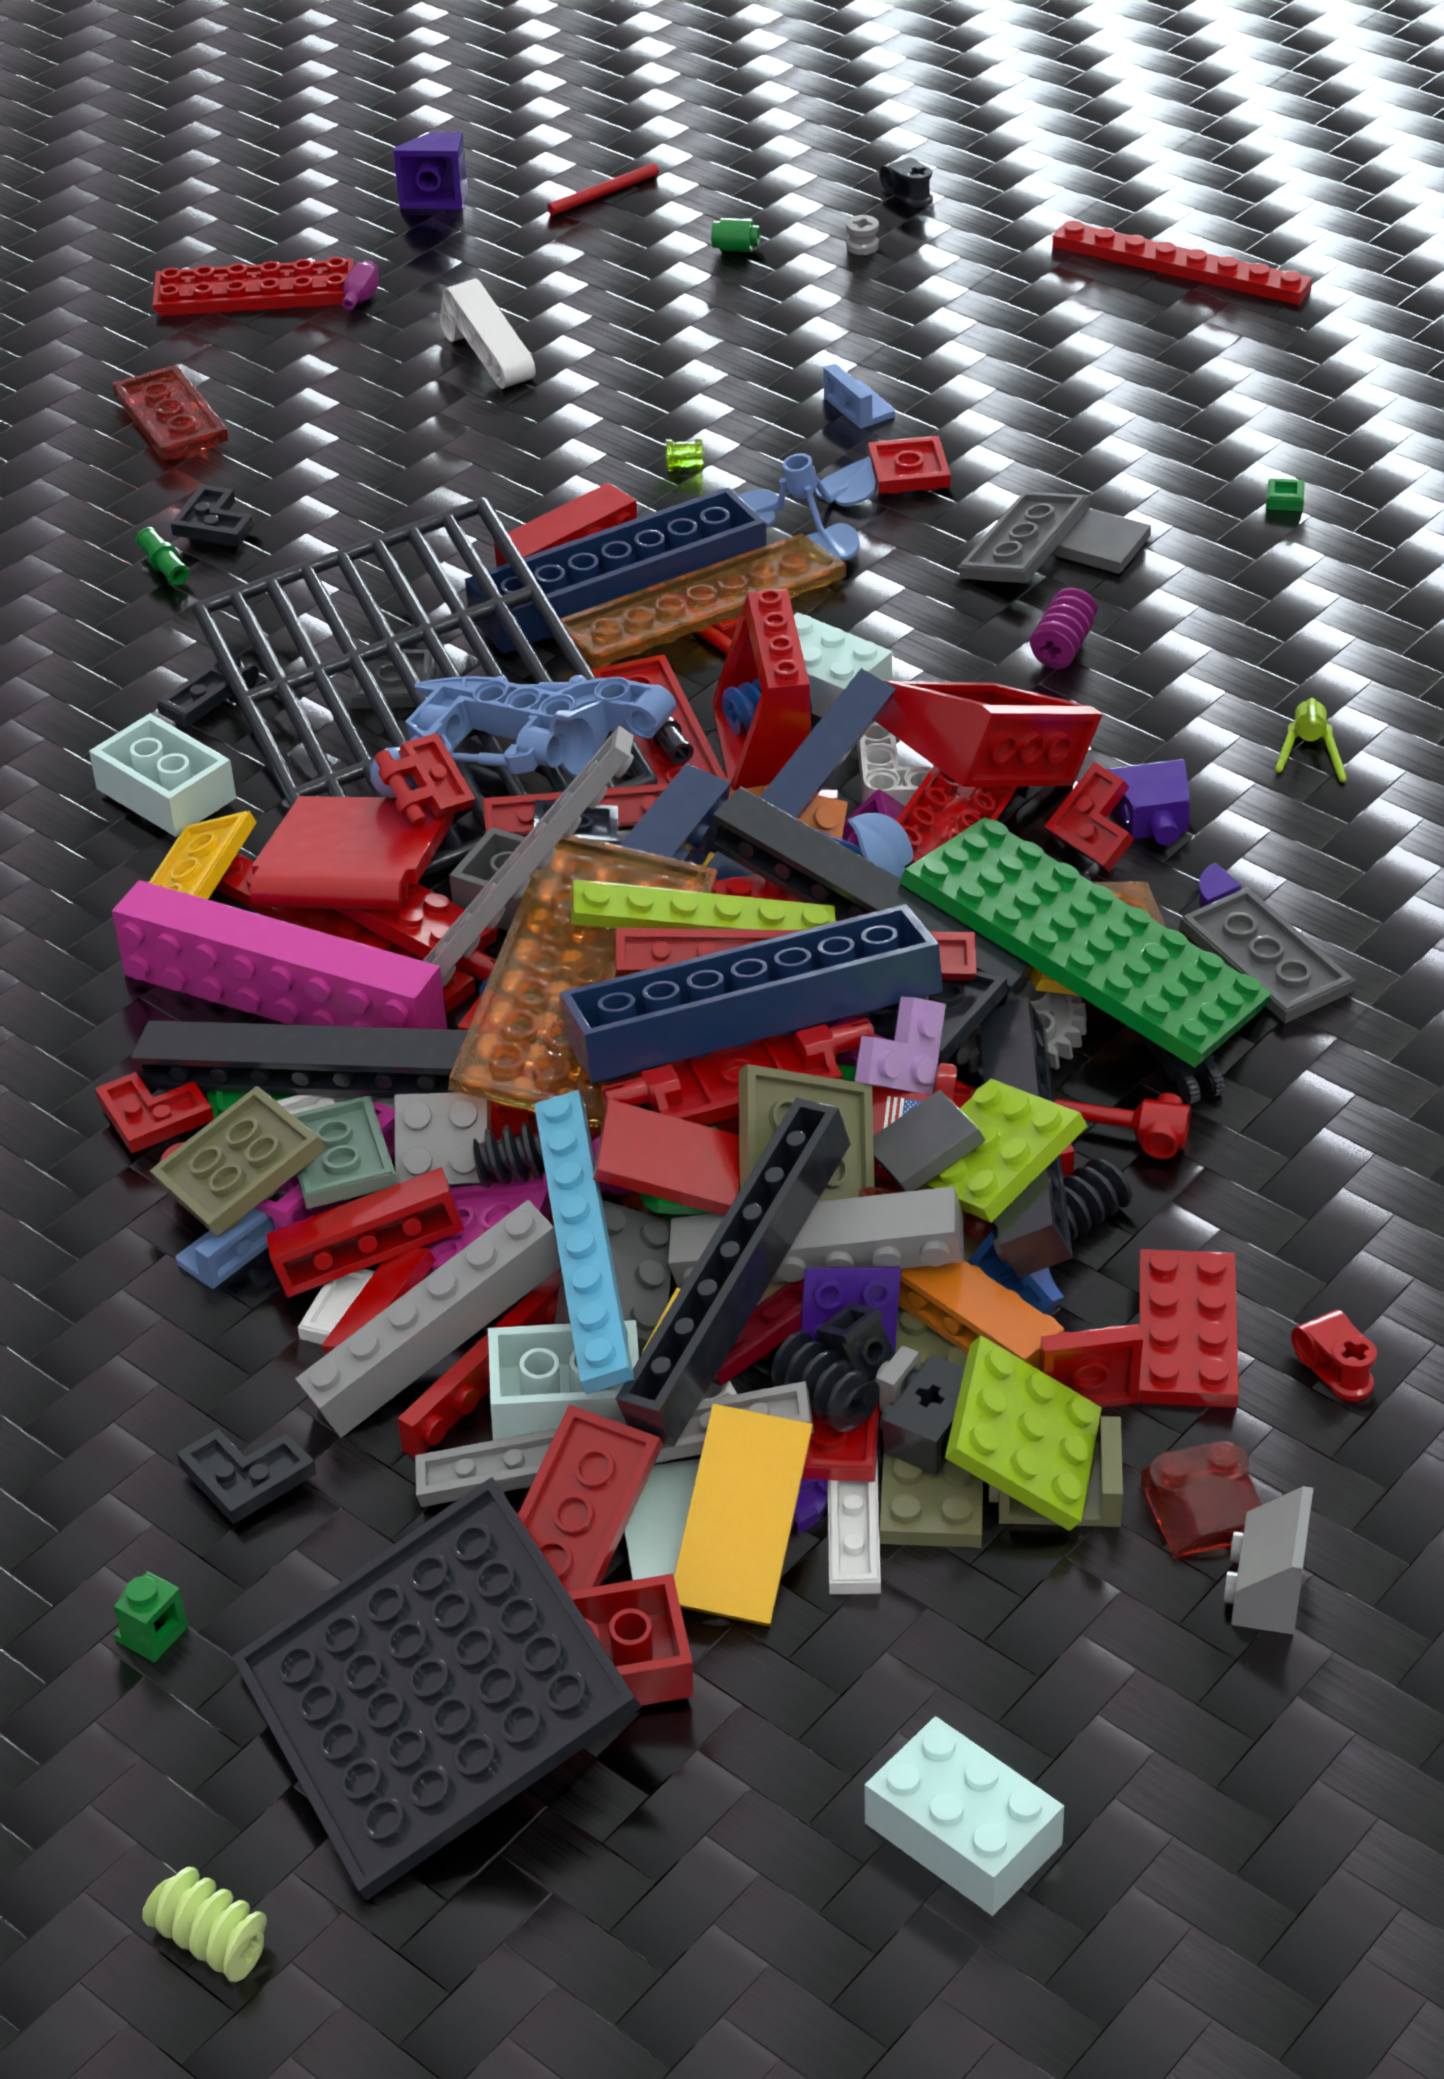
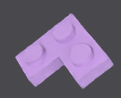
[855,996,946,1095]

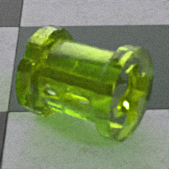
[666,438,703,471]

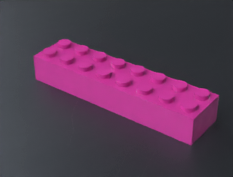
[112,880,447,1029]

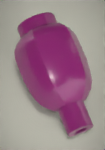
[342,260,380,310]

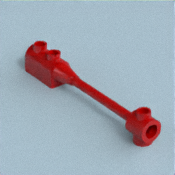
[883,1080,1191,1159]

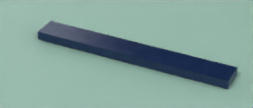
[687,668,896,893]

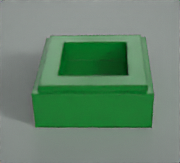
[1266,478,1305,511]

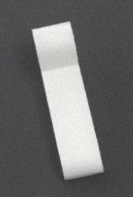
[440,278,536,389]
[857,721,932,806]

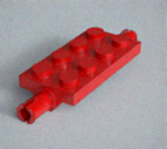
[334,883,500,982]
[600,1017,874,1126]

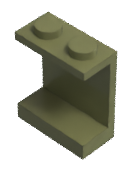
[989,1416,1123,1527]

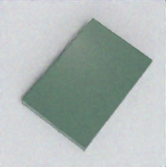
[292,1096,398,1209]

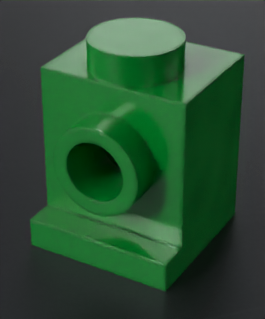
[114,1571,188,1663]

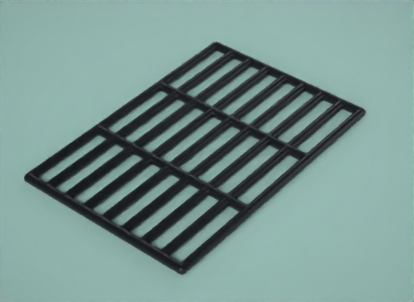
[192,498,658,878]

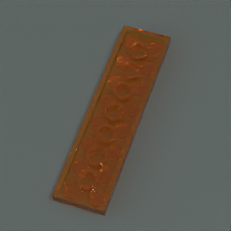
[561,533,846,668]

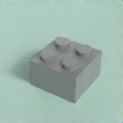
[394,1092,492,1188]

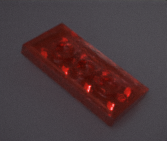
[112,364,229,460]

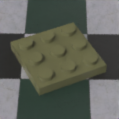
[739,1064,875,1202]
[150,1086,327,1237]

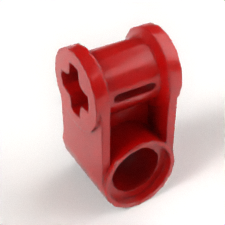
[1291,1310,1377,1401]

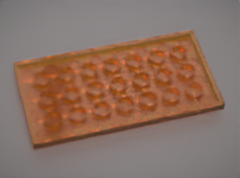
[448,835,718,1128]

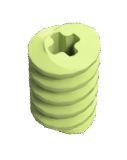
[142,1867,267,1982]

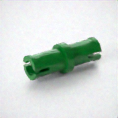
[136,527,190,586]

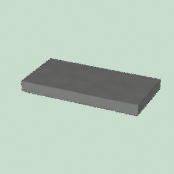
[958,492,1090,583]
[1179,887,1355,1024]

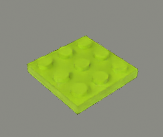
[917,1079,1087,1223]
[945,1335,1102,1531]

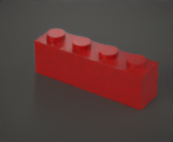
[494,483,637,567]
[266,1167,464,1298]

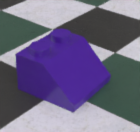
[393,132,468,209]

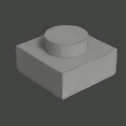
[875,1345,921,1412]

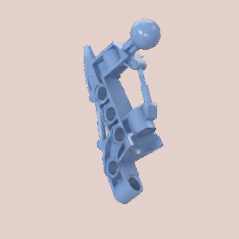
[370,675,676,798]

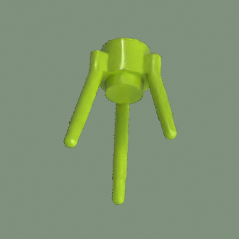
[1275,698,1347,782]

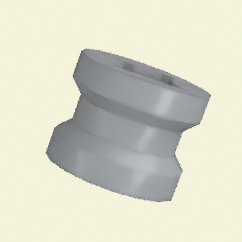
[846,215,879,255]

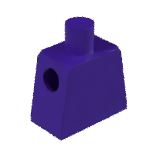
[1108,759,1190,845]

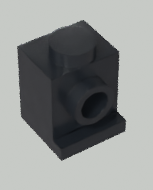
[816,1303,895,1382]

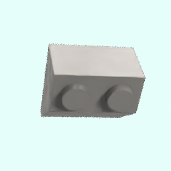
[1224,1486,1313,1635]

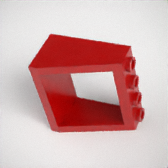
[712,589,811,791]
[875,681,1103,787]

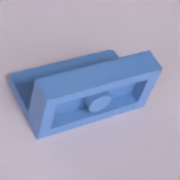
[823,363,895,429]
[176,1208,275,1289]

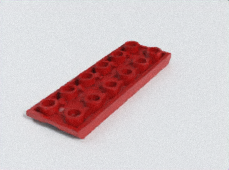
[153,257,354,316]
[895,766,1018,864]

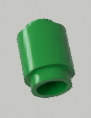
[711,218,760,253]

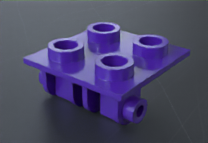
[796,1266,901,1352]

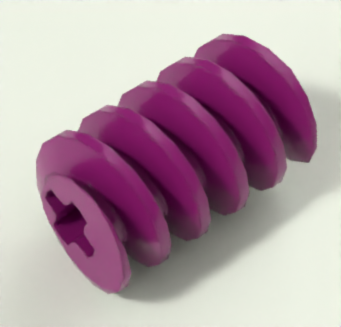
[1030,587,1098,669]

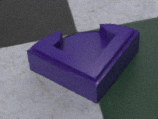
[1199,863,1242,907]
[792,1479,828,1534]

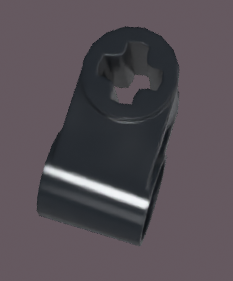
[879,156,934,208]

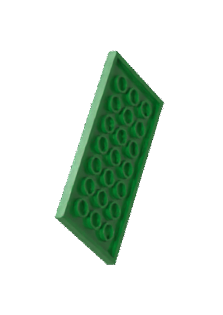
[899,817,1271,1068]

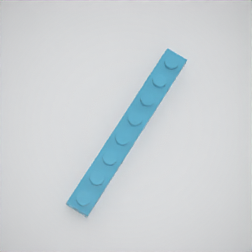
[534,1090,634,1395]

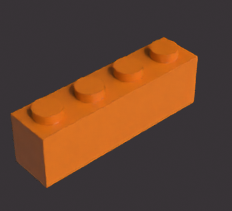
[898,1260,1064,1370]

